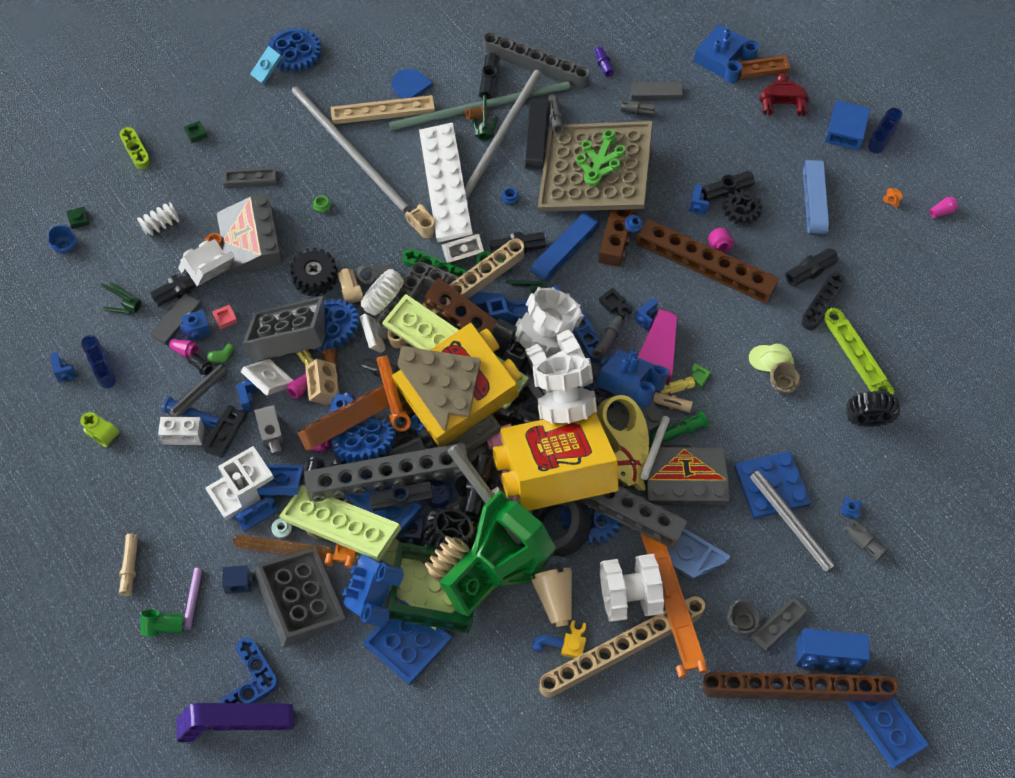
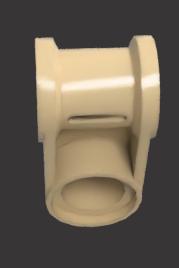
[405,204,436,239]

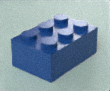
[796,628,869,674]

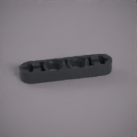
[801,272,845,330]

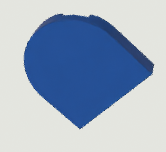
[392,69,433,99]

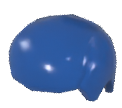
[47,225,77,254]

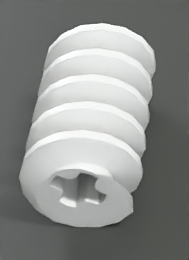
[137,202,179,236]

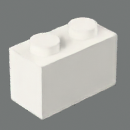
[442,234,484,262]

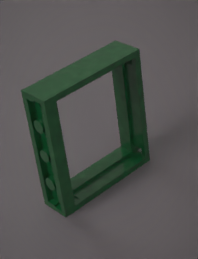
[387,542,474,633]

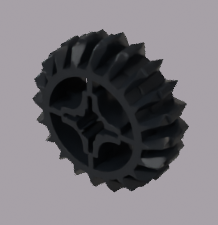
[846,391,900,427]
[423,506,478,553]

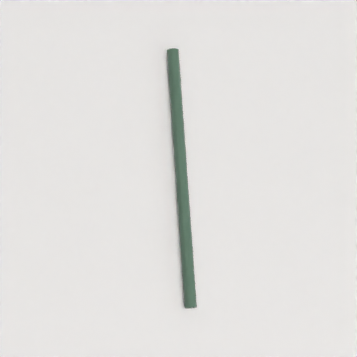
[389,81,570,131]

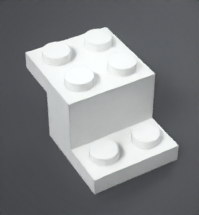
[178,239,235,287]
[205,446,274,521]

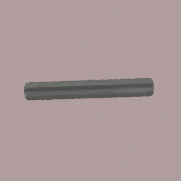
[170,365,227,417]

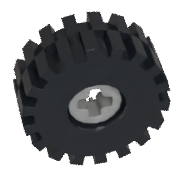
[290,248,338,296]

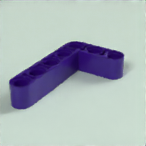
[176,703,294,743]

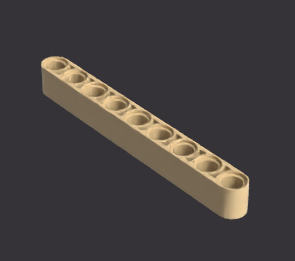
[388,238,524,348]
[539,596,705,698]

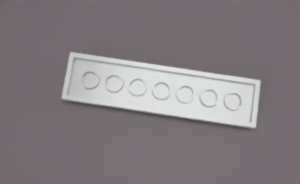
[419,123,473,242]

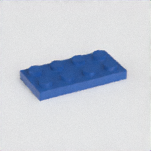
[343,475,422,539]
[844,671,929,769]

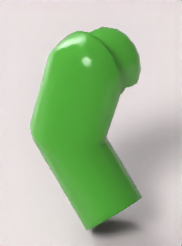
[207,343,235,363]

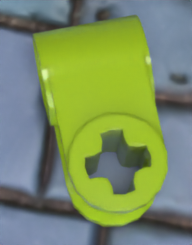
[80,412,120,447]

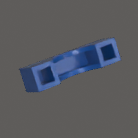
[486,285,560,323]

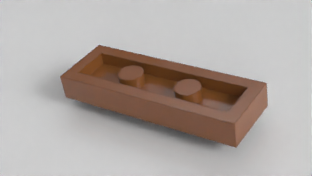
[739,55,790,79]

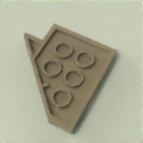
[397,346,481,431]

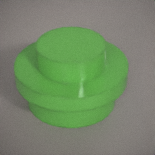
[313,195,331,213]

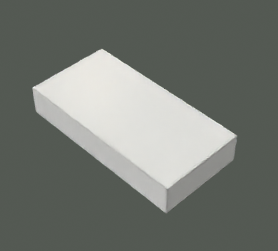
[360,314,385,353]

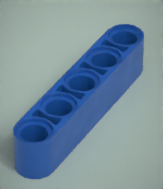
[531,213,600,282]

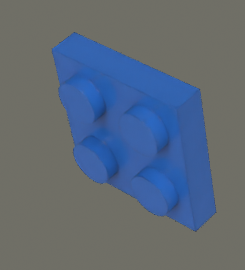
[257,465,304,496]

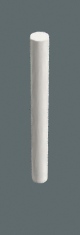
[640,416,670,480]

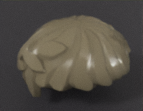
[770,362,801,394]

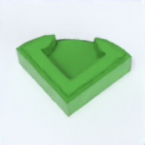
[691,363,711,389]

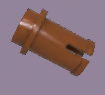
[465,106,488,120]
[322,347,338,371]

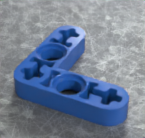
[220,638,278,703]

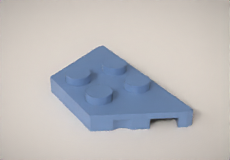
[661,523,731,581]

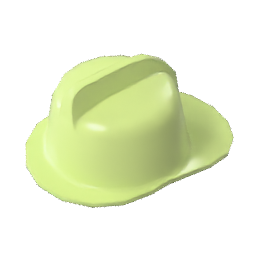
[749,344,794,372]

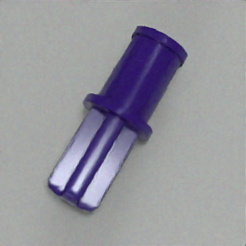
[594,46,614,77]

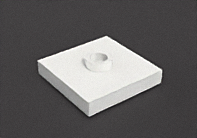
[241,359,294,396]

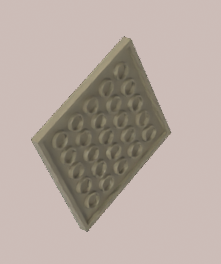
[538,121,653,212]

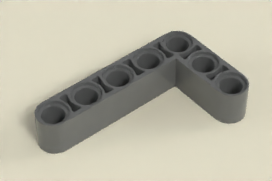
[377,262,461,339]

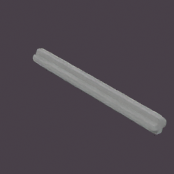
[448,445,522,545]
[750,470,834,571]

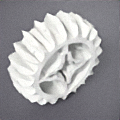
[361,269,404,315]

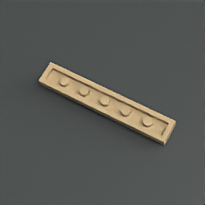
[331,95,435,125]

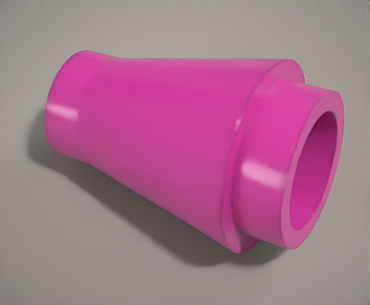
[929,197,958,218]
[169,339,199,359]
[286,373,308,399]

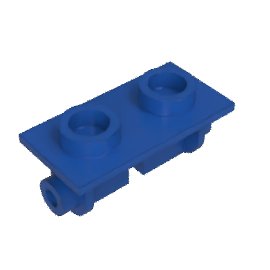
[234,496,279,532]

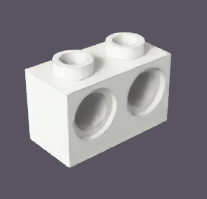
[158,417,204,445]

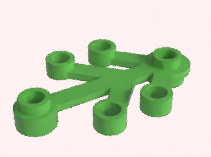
[576,129,626,187]

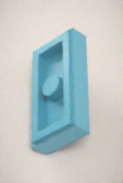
[250,46,283,85]

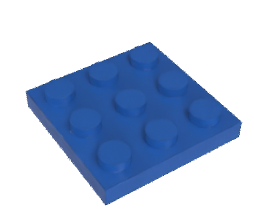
[734,451,811,520]
[363,600,452,686]

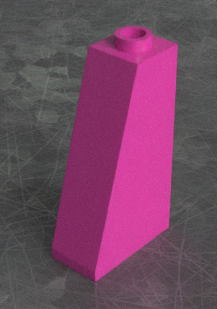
[638,309,677,385]

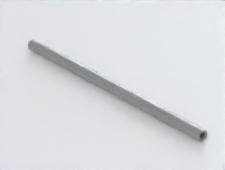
[465,70,542,199]
[292,86,410,213]

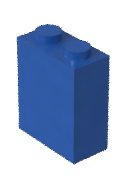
[825,100,870,150]

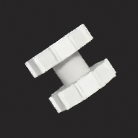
[515,287,584,358]
[525,330,593,394]
[533,355,597,424]
[600,554,664,622]

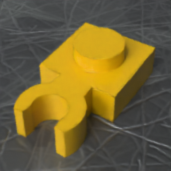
[561,620,586,658]

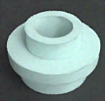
[271,518,292,538]

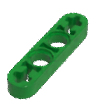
[402,249,467,277]

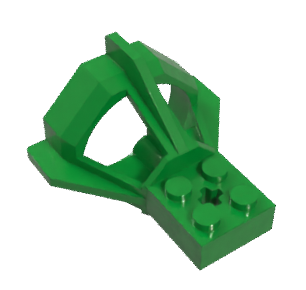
[439,491,556,616]

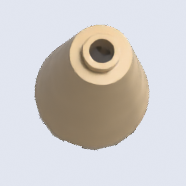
[531,568,572,627]

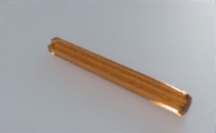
[233,534,333,559]

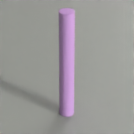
[183,568,203,630]

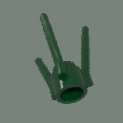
[472,95,498,141]
[506,280,547,300]
[101,282,141,315]

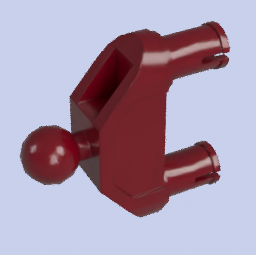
[759,73,809,117]

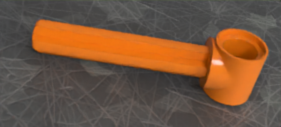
[377,356,411,431]

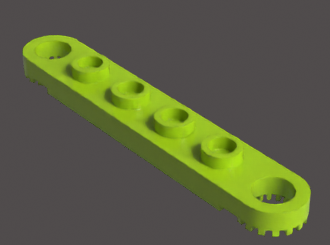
[824,308,894,394]

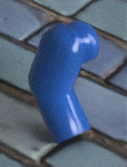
[532,634,564,652]

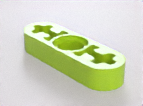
[119,127,150,169]

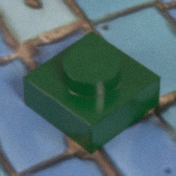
[184,121,208,143]
[66,207,89,229]

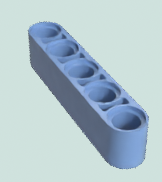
[803,160,829,234]

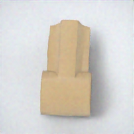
[338,268,363,304]

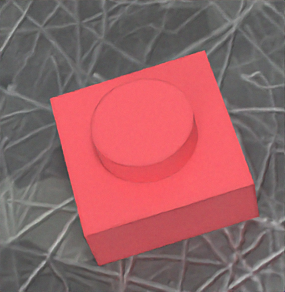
[212,305,238,330]

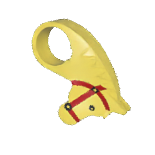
[596,395,649,491]

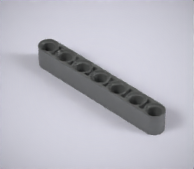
[483,32,590,89]

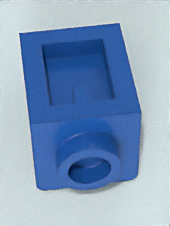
[689,184,709,215]
[635,298,658,331]
[50,352,77,382]
[236,380,258,412]

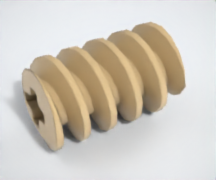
[425,536,469,582]

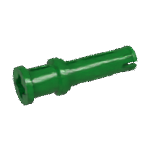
[649,411,709,444]

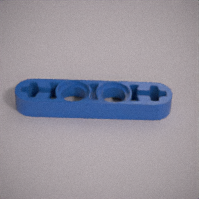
[573,302,606,364]

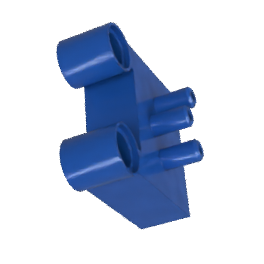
[693,24,759,83]
[596,350,669,408]
[342,554,404,627]

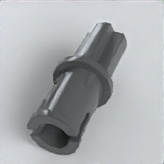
[621,100,655,115]

